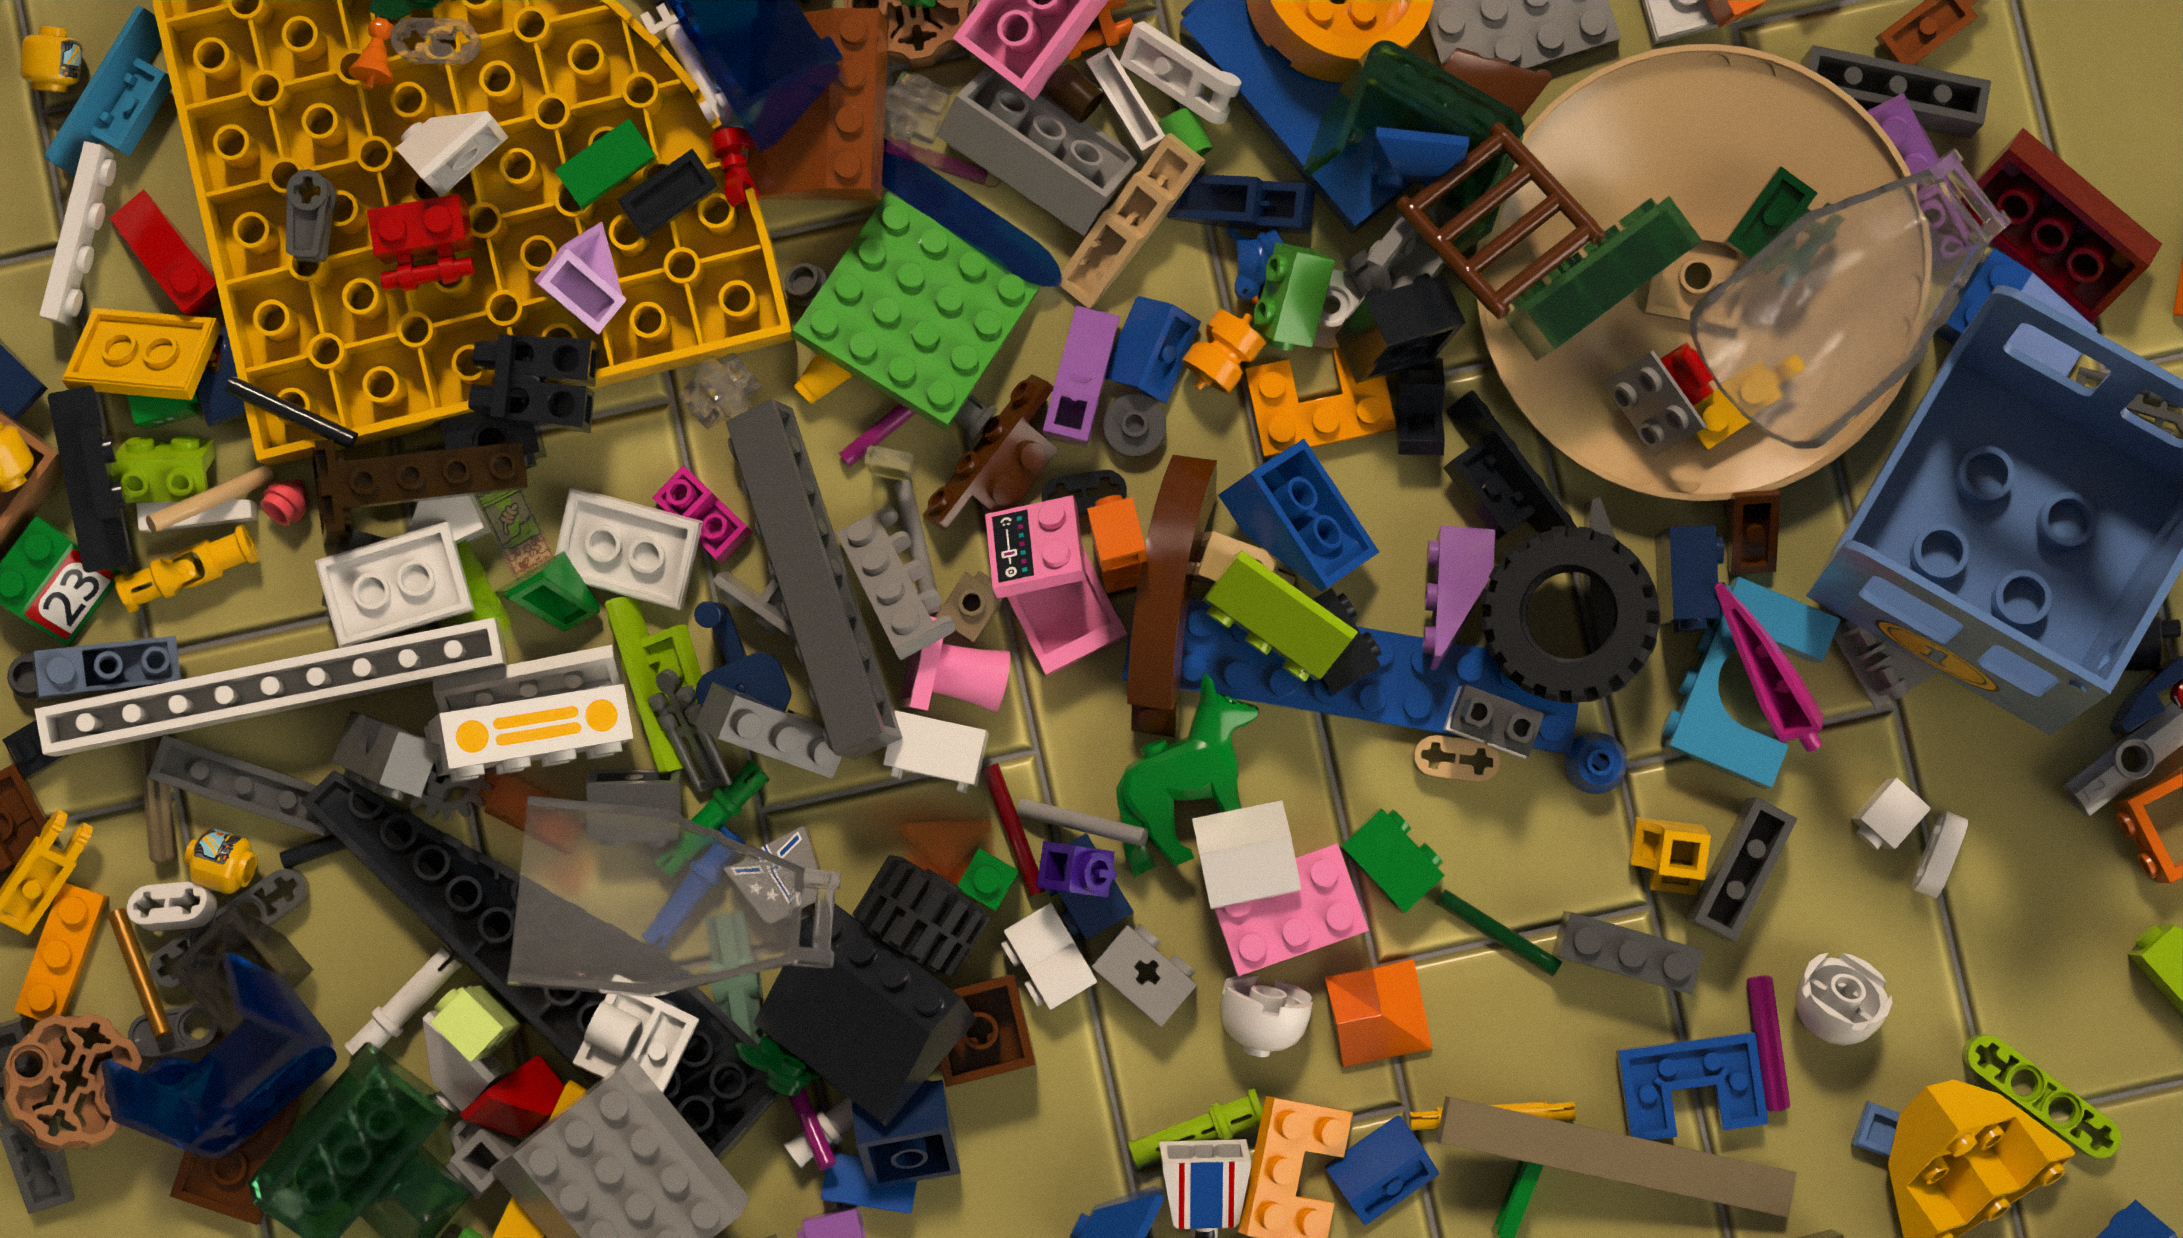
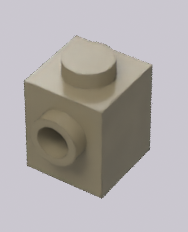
[935,571,1005,645]

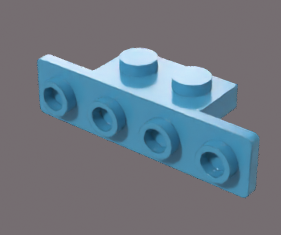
[44,6,172,177]

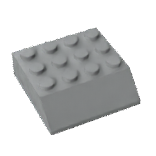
[490,1056,750,1238]

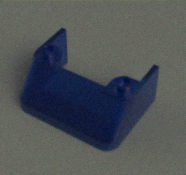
[101,952,337,1159]

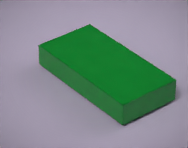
[554,118,657,210]
[1492,1160,1544,1238]

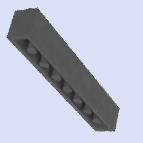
[726,399,903,760]

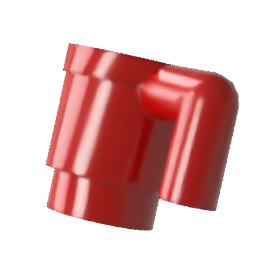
[1660,343,1714,406]

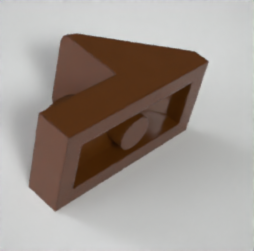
[1723,490,1781,575]

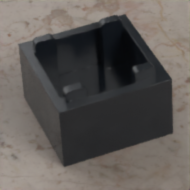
[1335,273,1466,384]

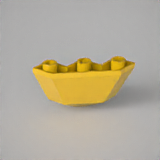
[1888,1079,2076,1238]

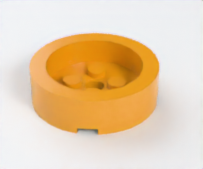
[1246,0,1434,83]

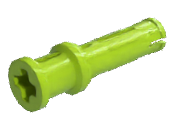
[1128,1088,1263,1170]

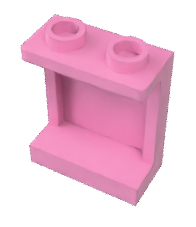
[1007,543,1128,677]

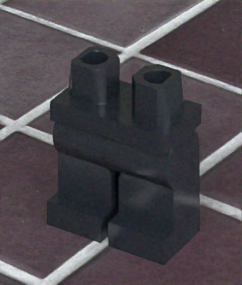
[468,334,599,433]

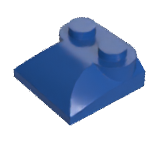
[1370,127,1469,193]

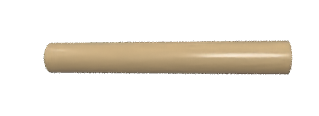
[146,465,274,533]

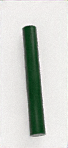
[1436,889,1562,977]

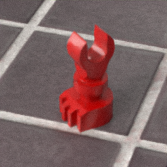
[708,127,759,209]

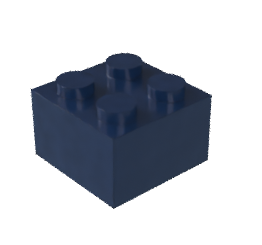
[851,1080,961,1189]

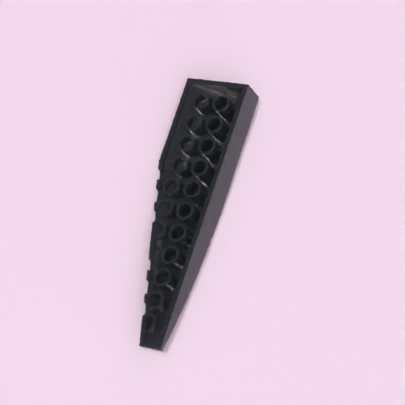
[301,770,782,1163]

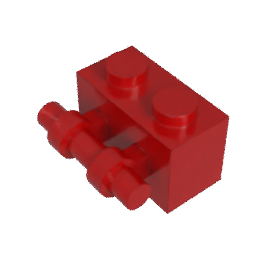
[366,194,476,292]

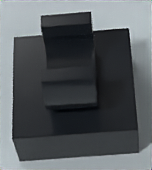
[2,720,69,779]

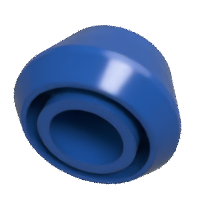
[1565,732,1627,794]

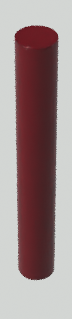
[981,763,1046,897]

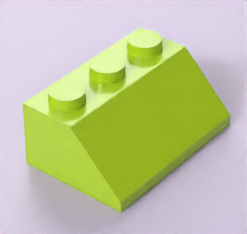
[1202,550,1358,682]

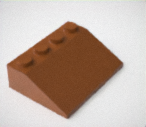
[747,8,889,201]

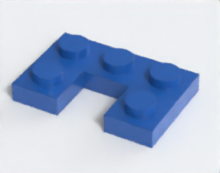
[1616,1032,1769,1140]

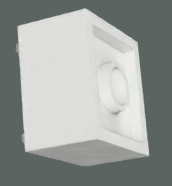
[883,710,989,793]

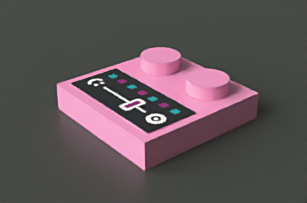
[985,495,1086,599]

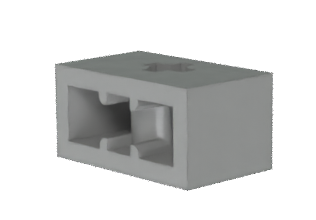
[1091,924,1197,1027]

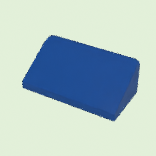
[820,1151,917,1214]

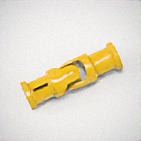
[114,524,259,613]

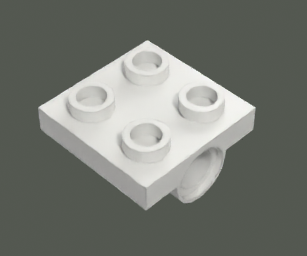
[573,979,699,1093]

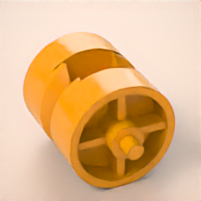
[1181,309,1266,395]

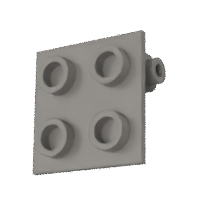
[1603,350,1707,457]
[1833,620,1939,709]

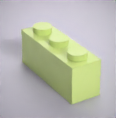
[430,984,526,1062]

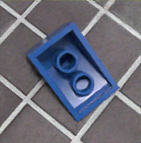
[1933,248,2097,377]
[1218,439,1379,592]

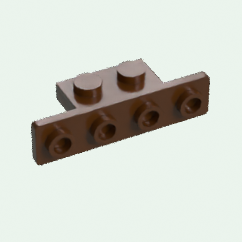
[923,374,1059,530]

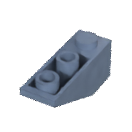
[32,636,181,703]

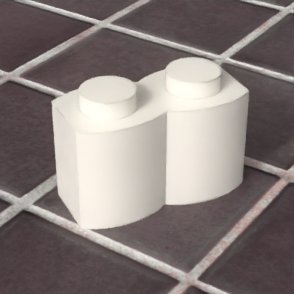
[1001,903,1098,1010]

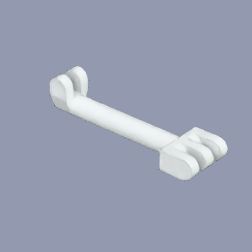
[640,0,733,126]

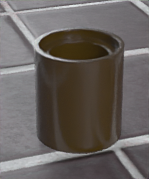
[1044,63,1105,124]

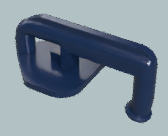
[694,601,792,711]

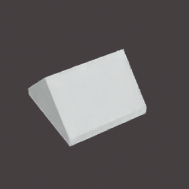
[1192,800,1301,909]

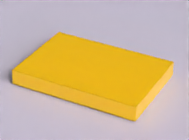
[61,308,222,400]

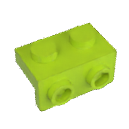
[111,435,216,503]

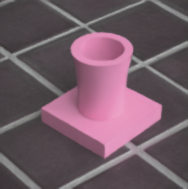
[898,616,1010,713]

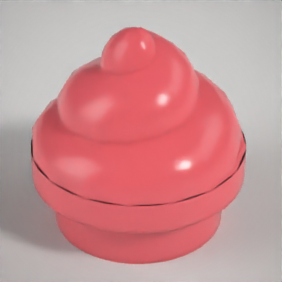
[260,479,307,526]

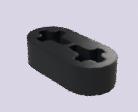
[1042,470,1127,517]

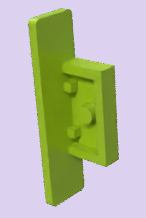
[605,596,703,774]

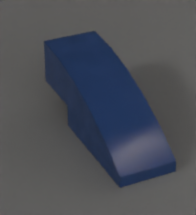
[1167,174,1315,235]

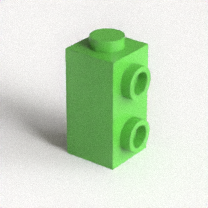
[1253,242,1336,351]

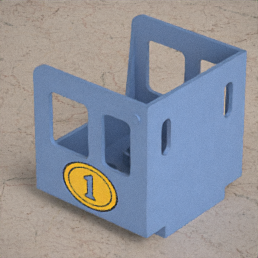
[1806,285,2183,735]

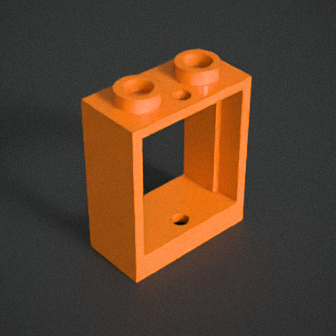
[2115,767,2183,883]

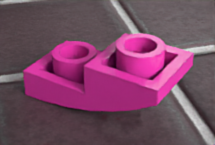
[652,465,753,565]

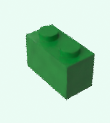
[1339,808,1445,913]

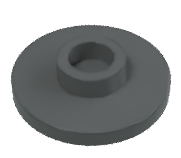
[1103,393,1166,457]

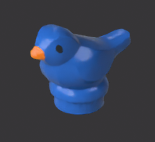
[1225,226,1284,304]

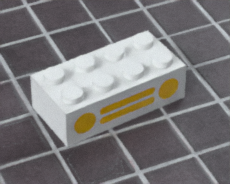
[428,684,633,782]

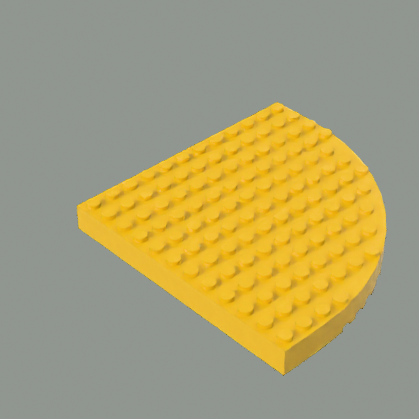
[152,0,795,467]

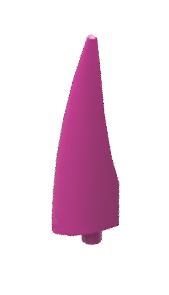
[1714,582,1823,752]

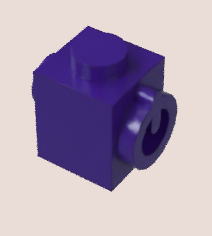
[1037,841,1117,898]

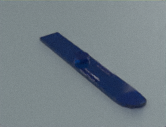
[882,138,1063,287]

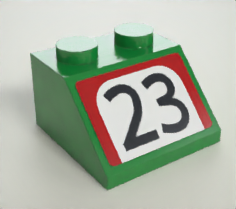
[0,516,124,646]

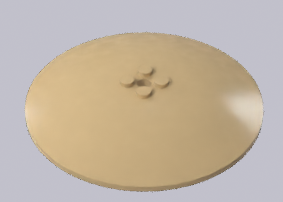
[1475,44,1933,501]

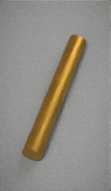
[108,908,173,1039]

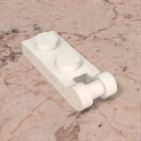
[1119,21,1241,124]

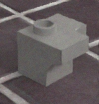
[446,1118,522,1200]

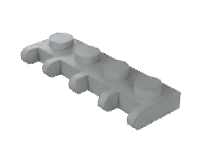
[836,506,956,660]

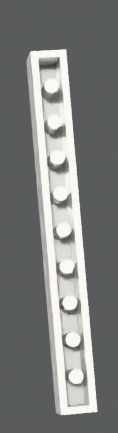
[34,618,508,757]

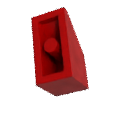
[460,1054,565,1138]

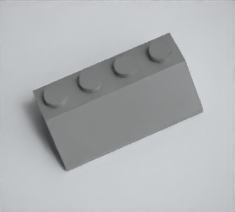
[936,65,1142,236]

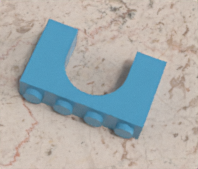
[1661,577,1840,789]

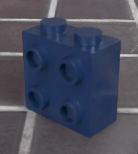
[1655,525,1725,633]

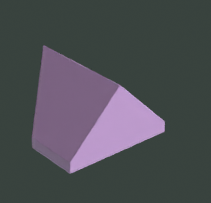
[534,221,627,334]

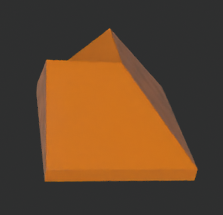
[1324,959,1432,1067]

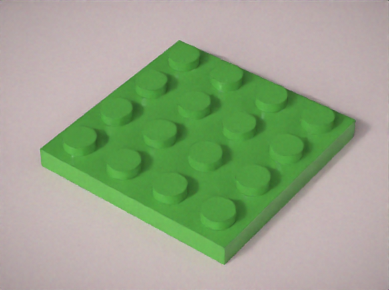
[791,192,1041,431]

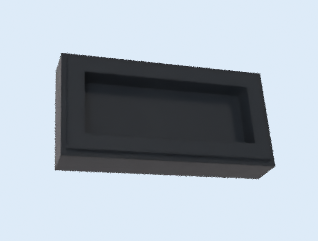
[617,148,720,240]

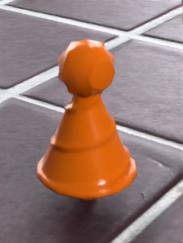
[348,17,394,89]

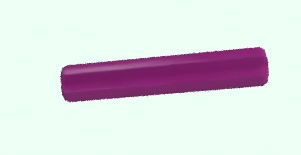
[1746,975,1790,1112]

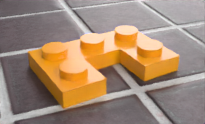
[1244,349,1397,458]
[1238,1096,1353,1238]

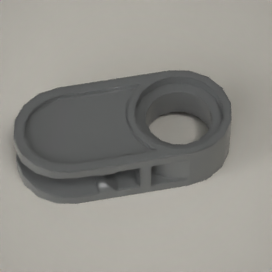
[128,1004,223,1057]

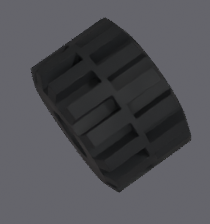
[852,855,990,977]

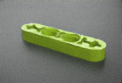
[1962,1034,2121,1158]

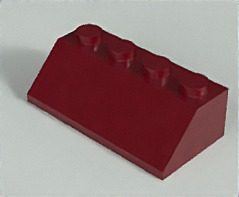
[1960,128,2162,323]

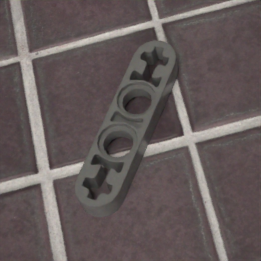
[149,869,310,987]

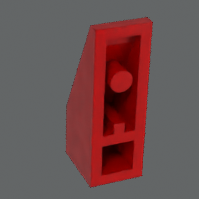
[109,189,220,317]

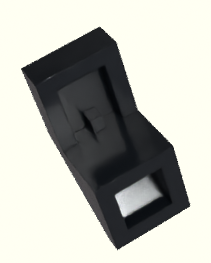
[1396,358,1445,456]

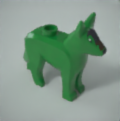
[1116,673,1259,877]

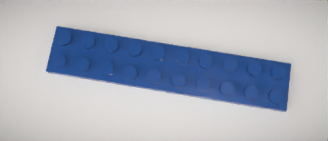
[1122,591,1579,754]

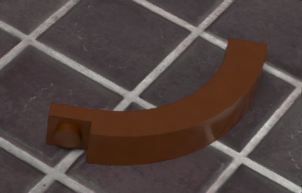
[1127,455,1217,738]

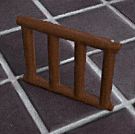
[1395,122,1606,320]

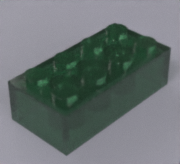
[1504,196,1702,361]
[247,1042,449,1238]

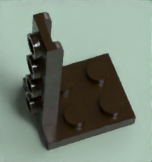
[312,439,528,546]

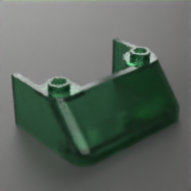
[1302,40,1525,253]

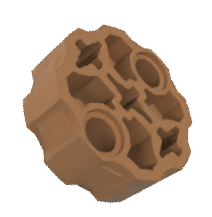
[844,0,977,69]
[1,1013,143,1152]

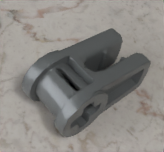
[286,169,338,263]

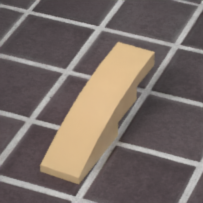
[1055,133,1206,309]

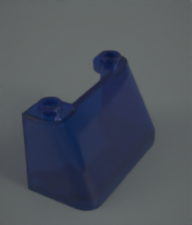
[666,0,844,153]

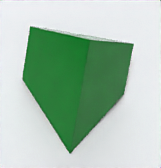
[493,551,600,632]

